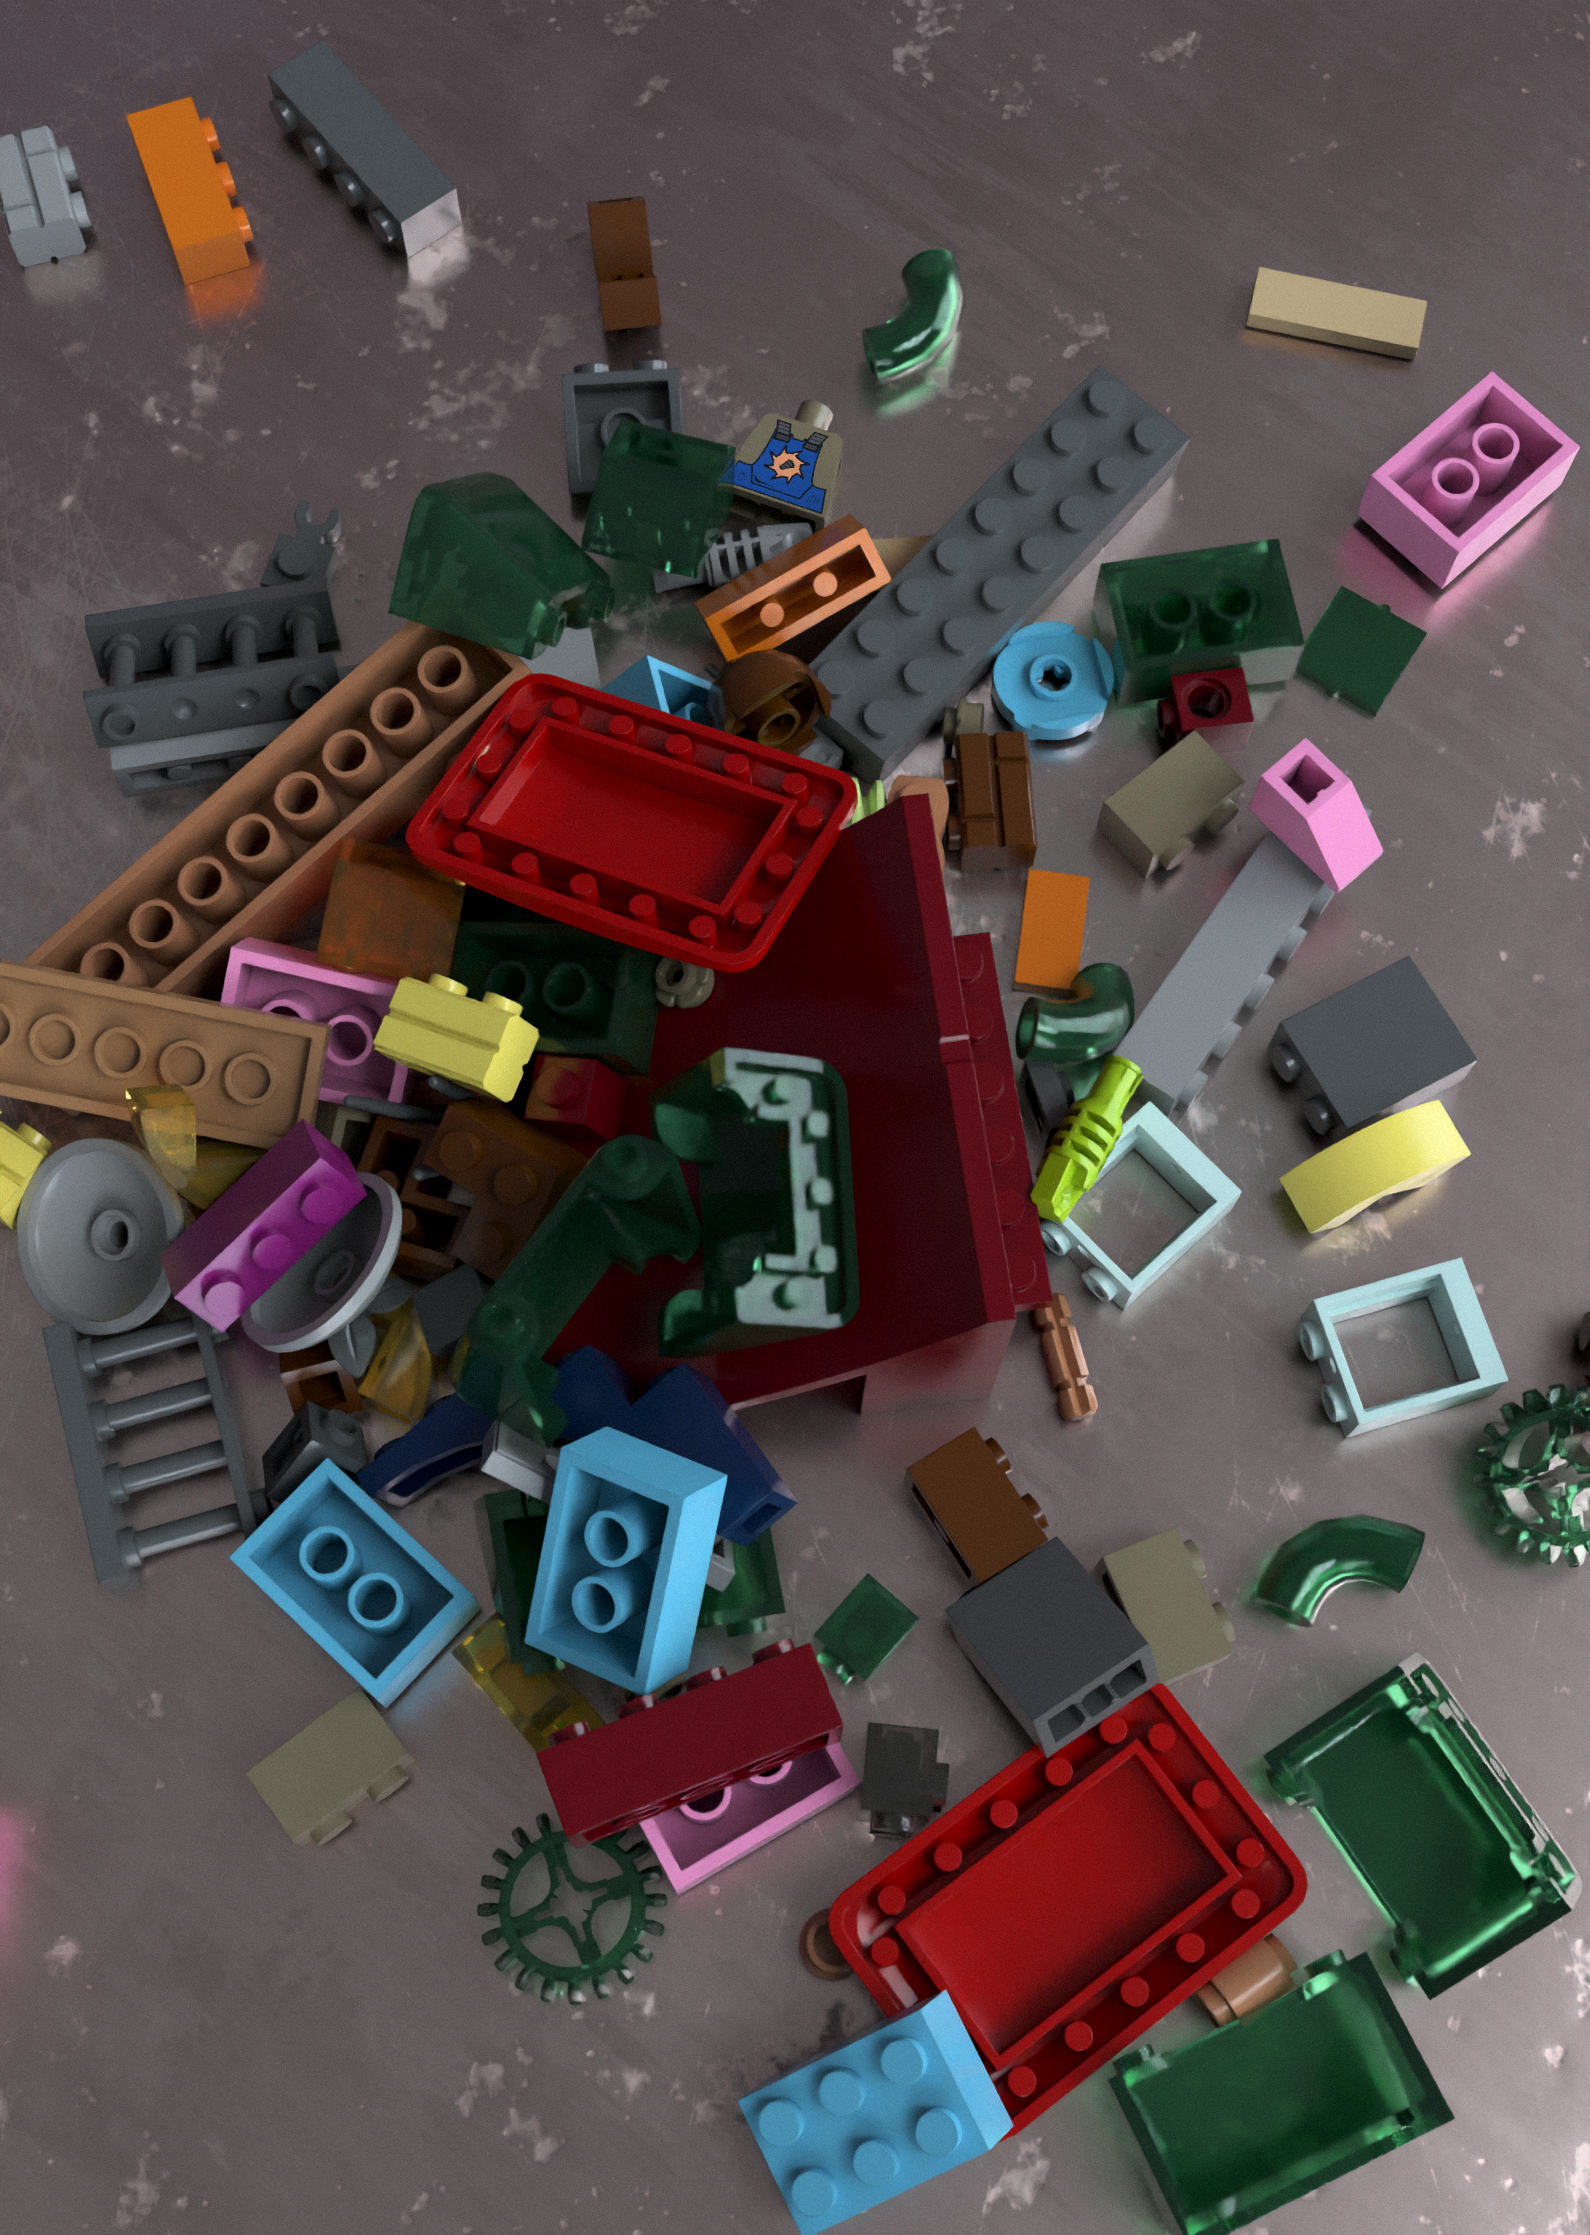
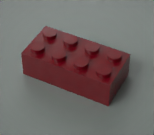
[536,1639,844,1849]

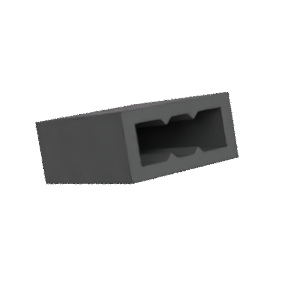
[1269,956,1478,1144]
[945,1536,1161,1758]

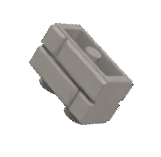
[0,126,92,267]

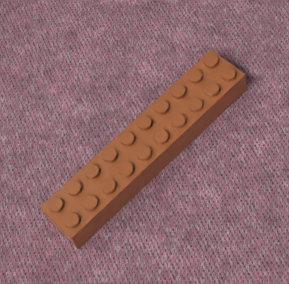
[22,586,533,1117]

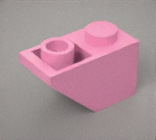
[1248,738,1383,894]

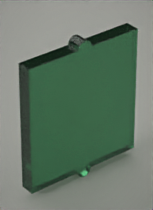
[1289,586,1427,716]

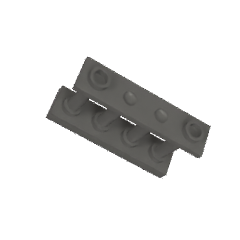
[83,577,340,749]
[42,1311,274,1594]

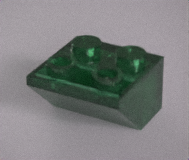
[581,419,736,579]

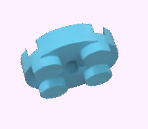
[991,621,1114,740]

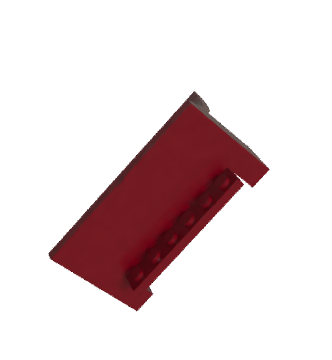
[478,793,1053,1449]

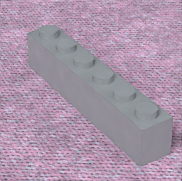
[1113,806,1373,1118]

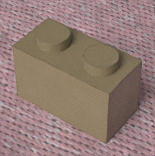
[1097,730,1245,879]
[1095,1526,1235,1686]
[245,1686,415,1846]

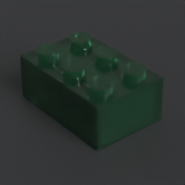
[1093,538,1305,705]
[450,921,662,1076]

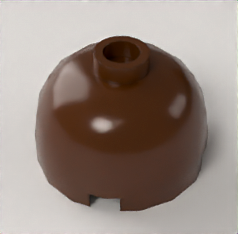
[704,649,831,756]

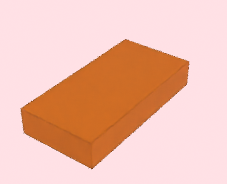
[1012,868,1090,998]

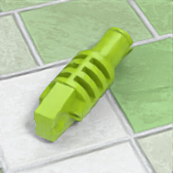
[1030,1055,1144,1223]

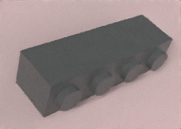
[267,40,462,259]

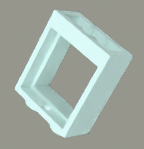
[1038,1101,1242,1310]
[1298,1257,1509,1438]

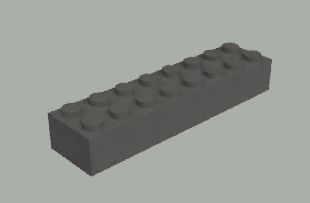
[808,364,1190,786]

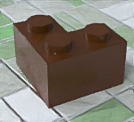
[422,1095,593,1287]
[356,1115,472,1282]

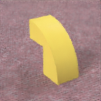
[1279,1099,1471,1234]

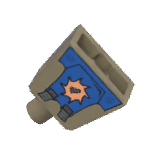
[718,400,844,534]

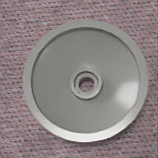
[16,1138,185,1335]
[240,1172,402,1353]

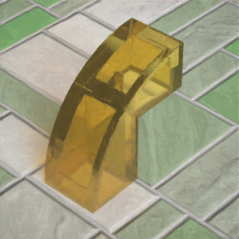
[126,1084,268,1210]
[358,1270,439,1427]
[451,1606,607,1752]

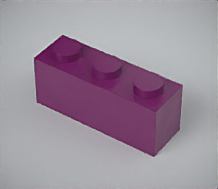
[159,1118,367,1333]

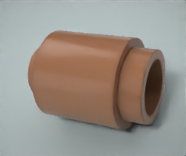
[1192,1933,1297,2034]

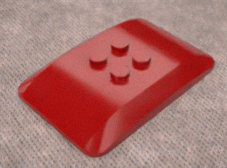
[406,673,858,973]
[828,1683,1308,2142]

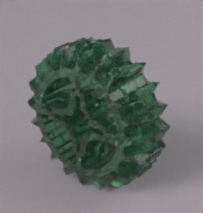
[1473,1383,1590,1567]
[477,1813,668,2005]

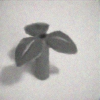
[328,1276,414,1378]

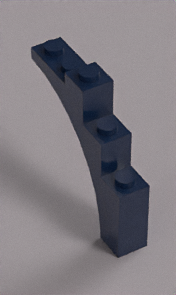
[356,1327,798,1547]

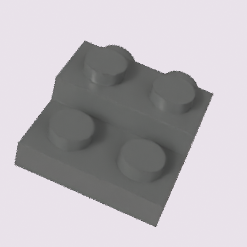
[561,360,687,497]

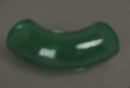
[862,249,964,387]
[1015,963,1135,1065]
[1250,1514,1425,1628]

